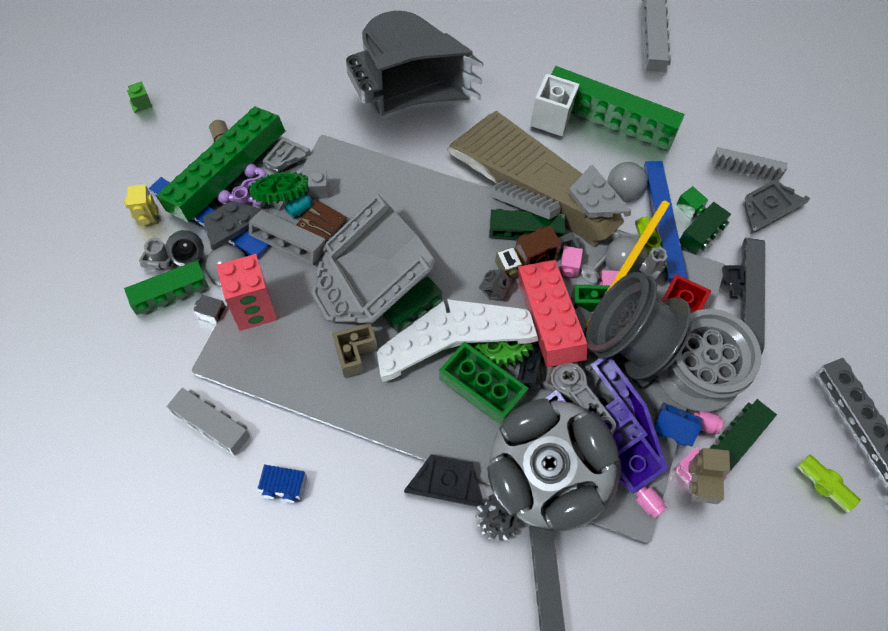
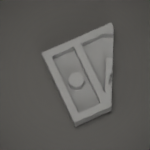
[262,137,311,172]

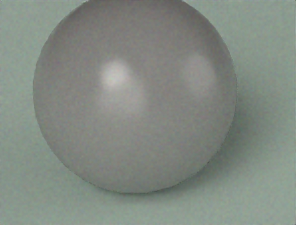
[607,162,648,201]
[605,236,648,275]
[205,245,246,285]

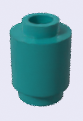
[284,193,312,218]

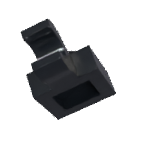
[722,265,745,299]

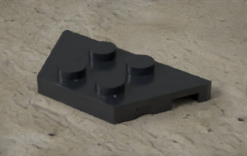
[404,454,484,507]

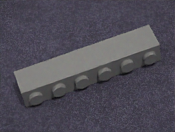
[642,0,671,72]

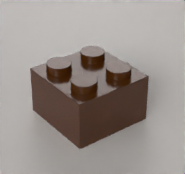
[515,225,561,266]

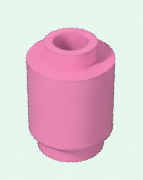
[693,411,723,434]
[635,486,667,519]

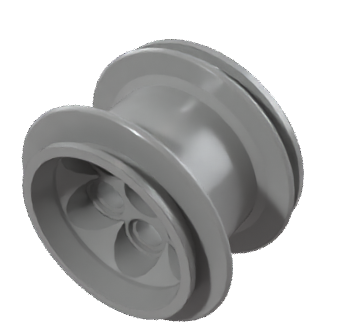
[656,309,761,412]

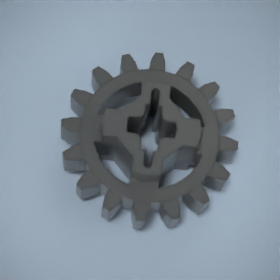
[475,494,521,541]

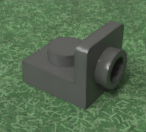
[558,232,581,253]

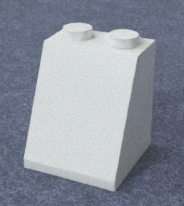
[530,73,579,136]

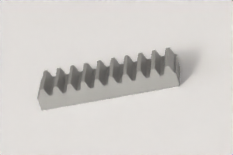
[711,147,788,181]
[490,181,561,219]

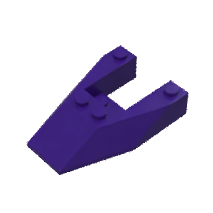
[546,357,668,493]

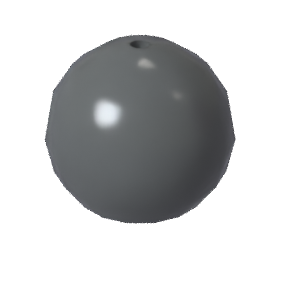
[165,230,204,266]

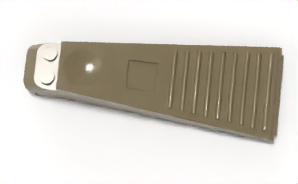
[447,111,624,247]

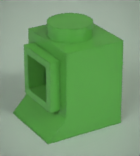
[127,81,152,113]

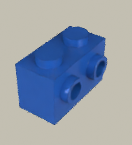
[653,402,702,447]

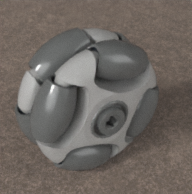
[487,398,621,532]

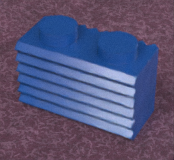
[257,464,307,503]

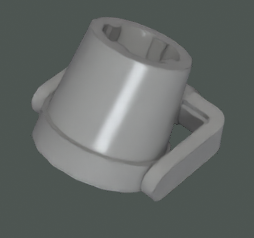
[139,238,172,269]

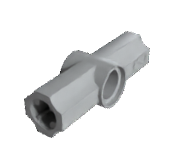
[639,247,668,282]

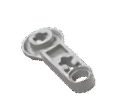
[551,363,616,435]

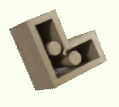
[332,323,377,378]
[688,448,730,504]

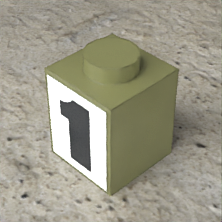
[495,247,523,279]

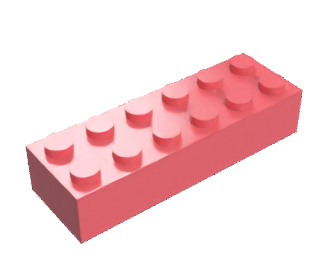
[518,260,588,367]

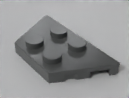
[745,180,810,232]
[203,201,269,250]

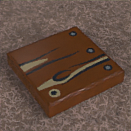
[296,200,347,243]

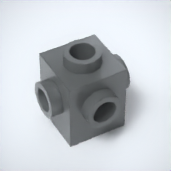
[479,269,513,300]

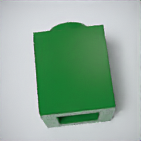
[676,186,708,219]

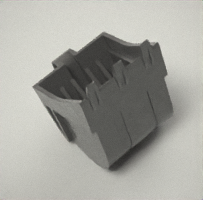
[346,11,483,116]

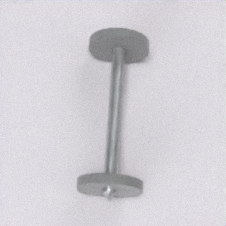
[579,230,627,284]

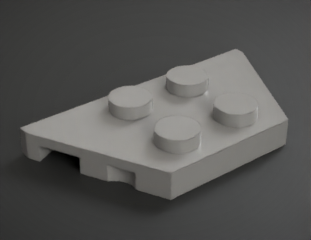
[569,165,631,218]

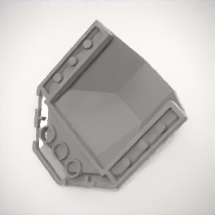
[312,194,435,323]

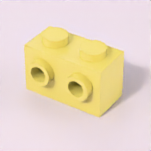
[124,184,159,225]

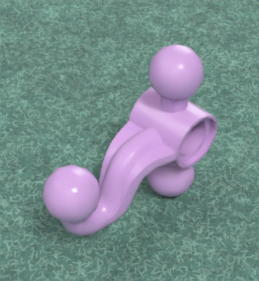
[217,164,266,207]

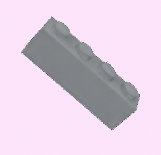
[249,210,325,265]
[166,387,250,456]

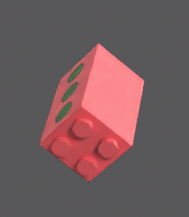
[216,254,277,331]

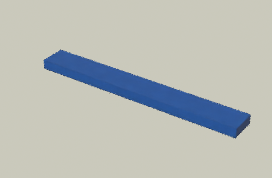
[644,161,687,282]
[148,177,269,259]

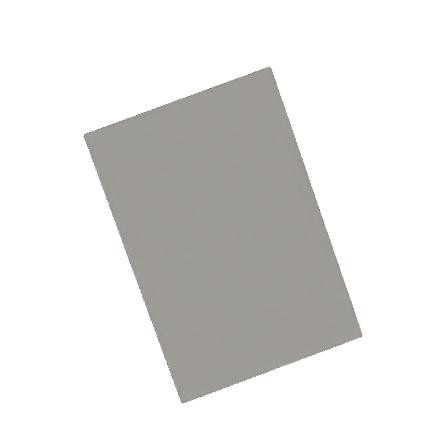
[192,135,724,543]

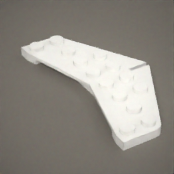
[377,299,538,382]

